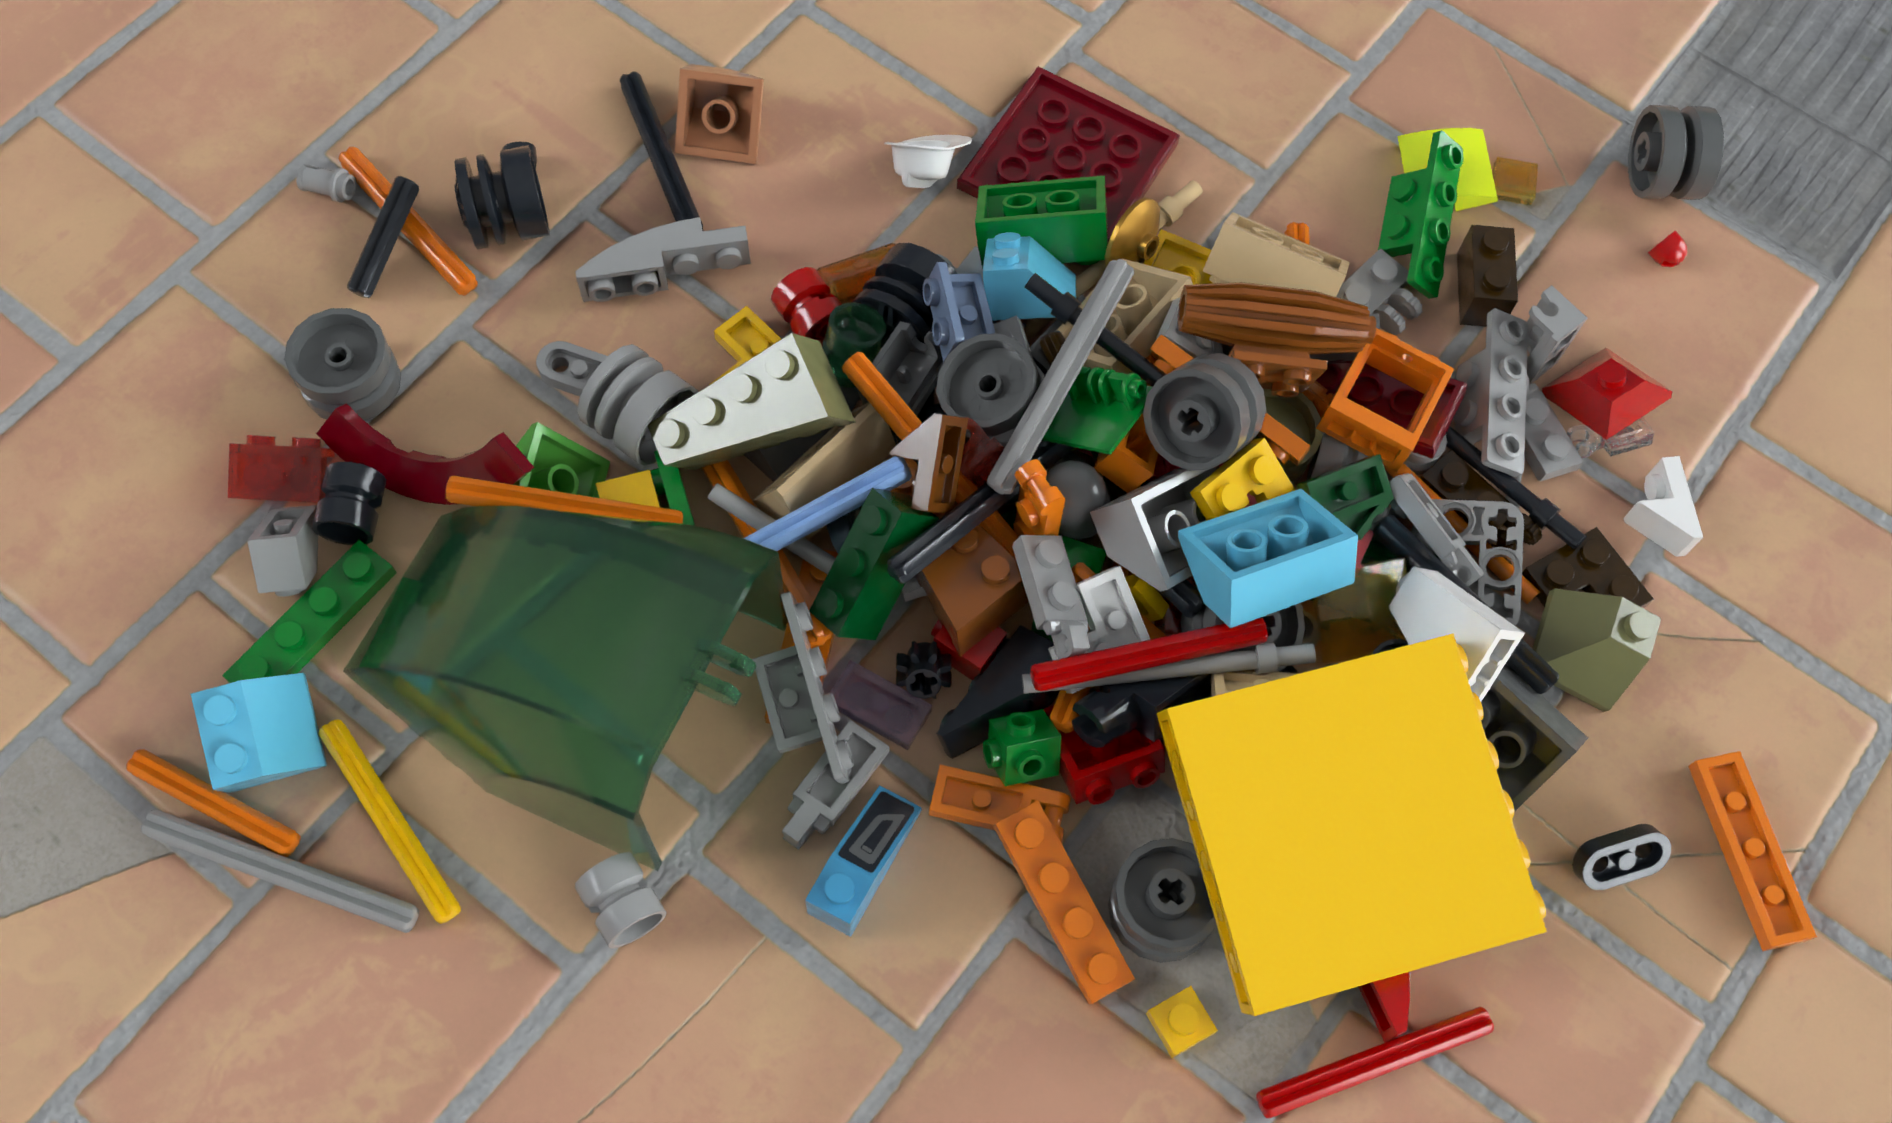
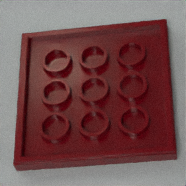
[957,66,1180,242]

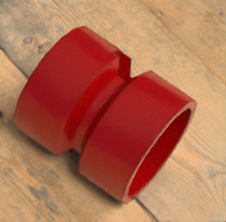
[771,267,851,347]

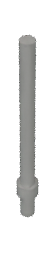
[1022,643,1316,694]

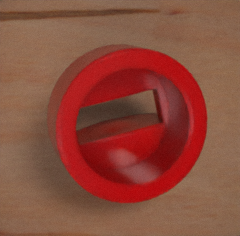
[1648,230,1687,268]

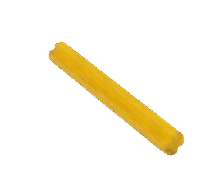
[319,719,461,924]

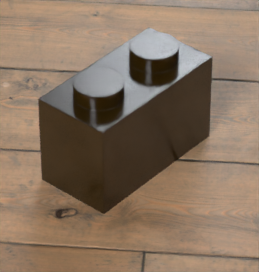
[1457,225,1518,327]

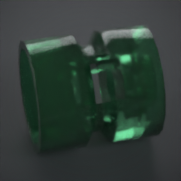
[822,303,886,388]

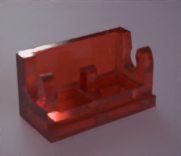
[960,417,1005,488]

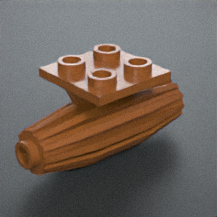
[1177,282,1376,397]

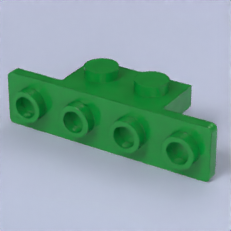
[1378,130,1464,299]

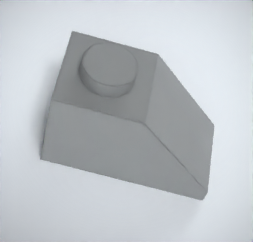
[247,505,318,596]

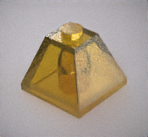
[1313,558,1407,663]

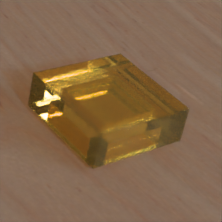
[1492,157,1538,206]

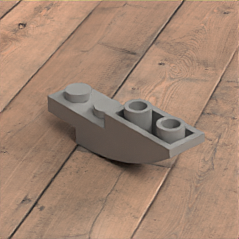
[575,217,751,302]

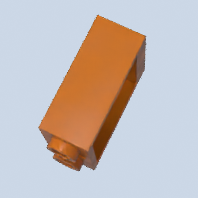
[1316,328,1454,472]

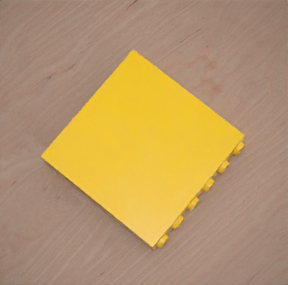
[1157,633,1547,1016]

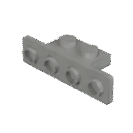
[1454,308,1528,477]
[752,592,854,785]

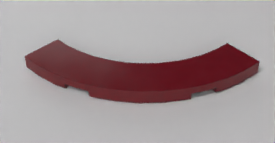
[316,403,535,505]

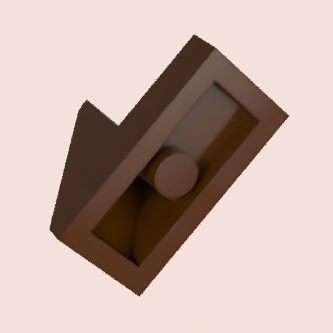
[889,413,968,513]

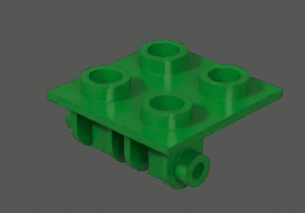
[1042,366,1152,455]

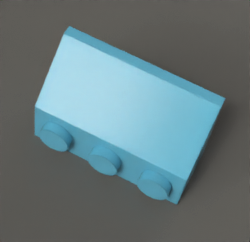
[1178,489,1358,628]

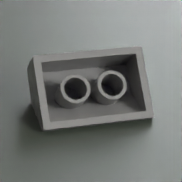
[1090,465,1219,591]

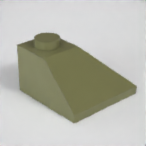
[1532,589,1661,712]

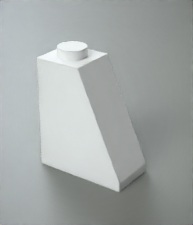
[1389,567,1525,702]

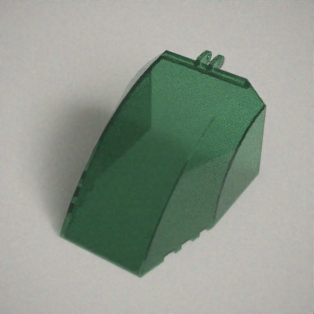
[343,506,788,871]

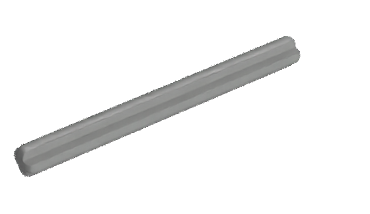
[987,259,1134,495]
[141,809,420,933]

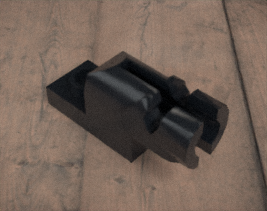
[1072,674,1212,748]

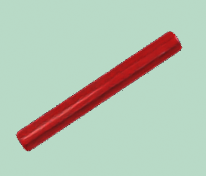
[1030,618,1268,691]
[1256,1007,1494,1119]

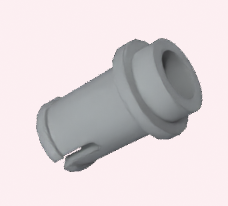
[296,164,356,203]

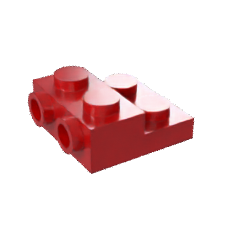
[1043,689,1165,805]

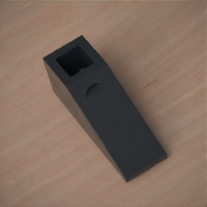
[936,625,1061,759]

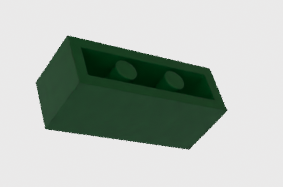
[809,488,939,640]

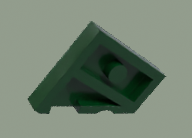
[1296,454,1394,540]

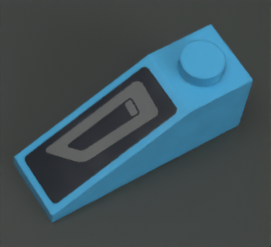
[805,785,922,937]

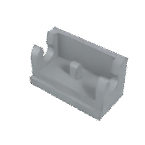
[1527,285,1587,384]

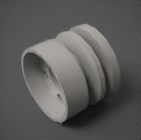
[577,344,698,466]

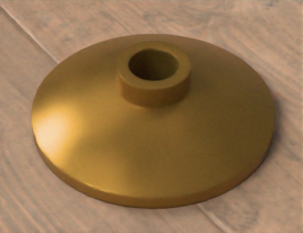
[1105,198,1160,269]

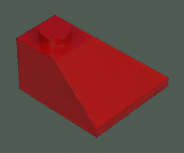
[1542,348,1673,440]

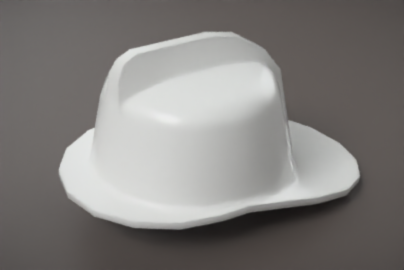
[885,135,972,188]

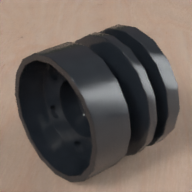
[454,145,550,249]
[850,243,957,348]

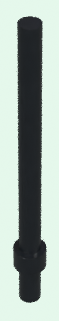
[1024,273,1239,453]
[1445,426,1587,550]

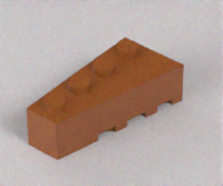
[891,458,1029,657]

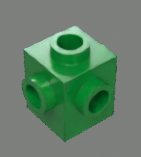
[983,709,1061,786]

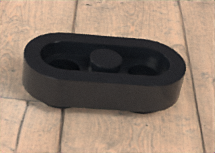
[1572,824,1671,890]

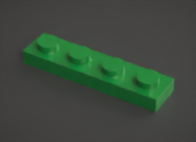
[222,540,397,683]

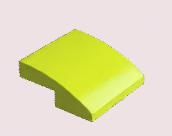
[1397,128,1498,211]

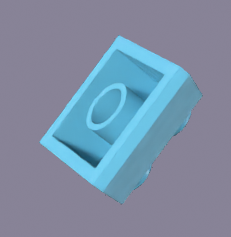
[983,232,1076,321]
[191,673,327,793]

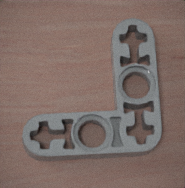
[1389,499,1524,626]

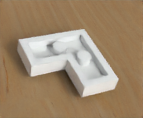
[1048,566,1150,694]

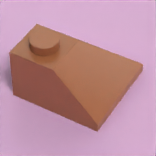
[675,64,764,164]

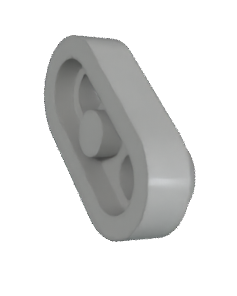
[536,341,608,396]

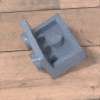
[923,262,995,362]

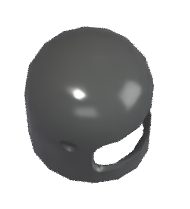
[1046,460,1112,540]

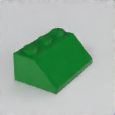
[975,175,1108,269]

